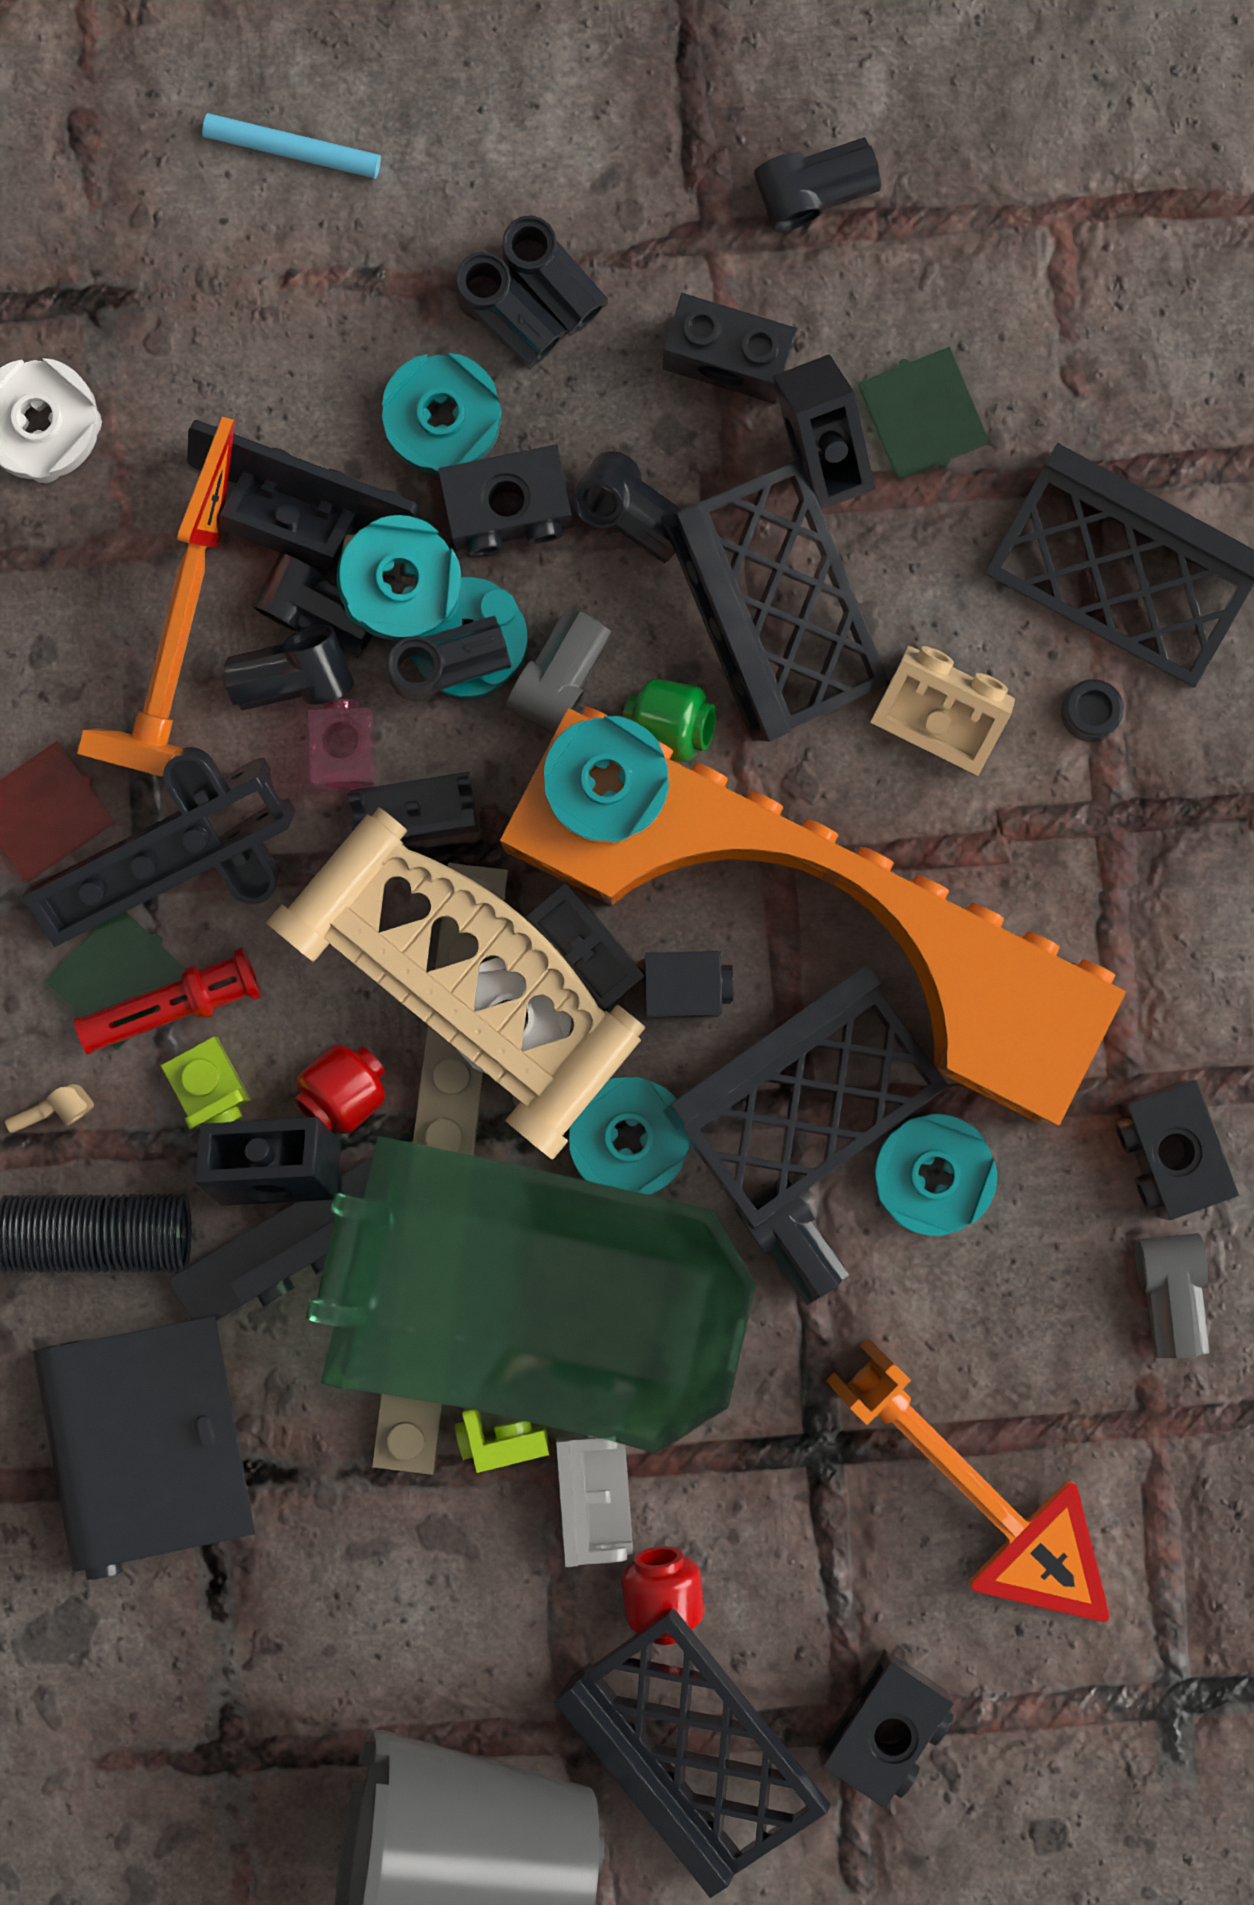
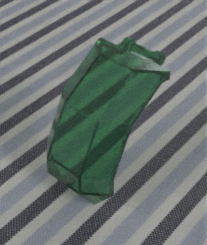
[306,1135,756,1453]

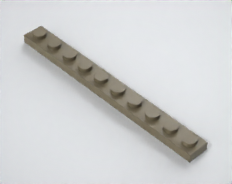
[372,863,509,1475]

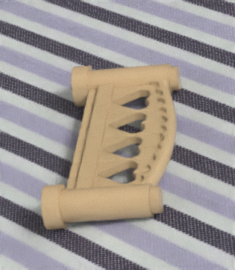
[266,807,645,1160]

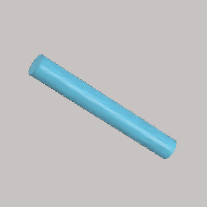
[202,113,381,179]

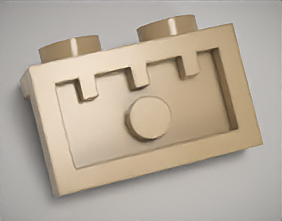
[870,646,1015,776]

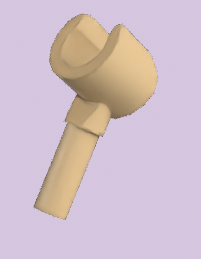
[5,1084,94,1133]

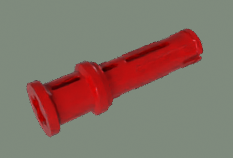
[73,947,262,1055]

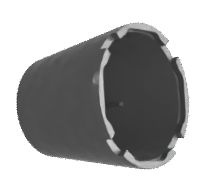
[334,1729,604,1905]

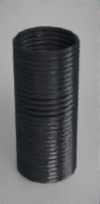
[0,1193,192,1274]

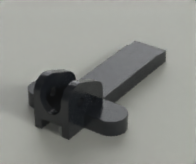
[22,747,295,947]

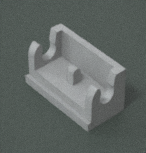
[556,1430,633,1567]

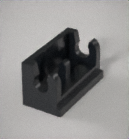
[348,772,479,844]
[525,882,646,1012]

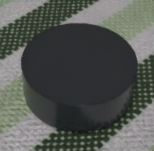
[1061,679,1124,742]

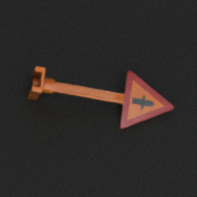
[77,417,235,777]
[826,1338,1110,1622]

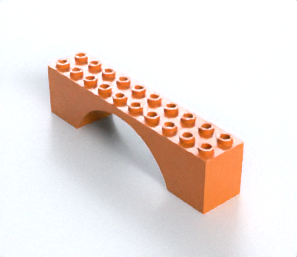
[500,706,1127,1126]

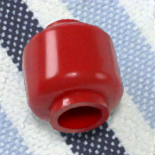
[294,1044,385,1134]
[621,1546,705,1645]

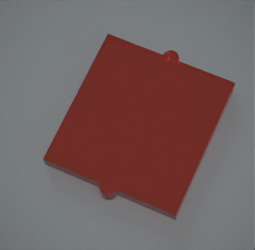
[0,741,115,883]

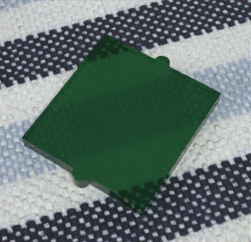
[858,346,990,481]
[46,911,186,1050]

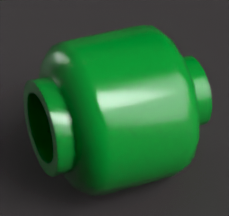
[623,679,716,762]

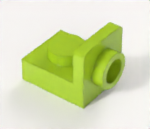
[161,1036,251,1130]
[455,1403,551,1473]

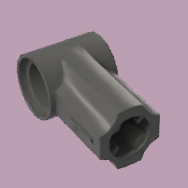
[505,607,612,734]
[1135,1233,1209,1359]

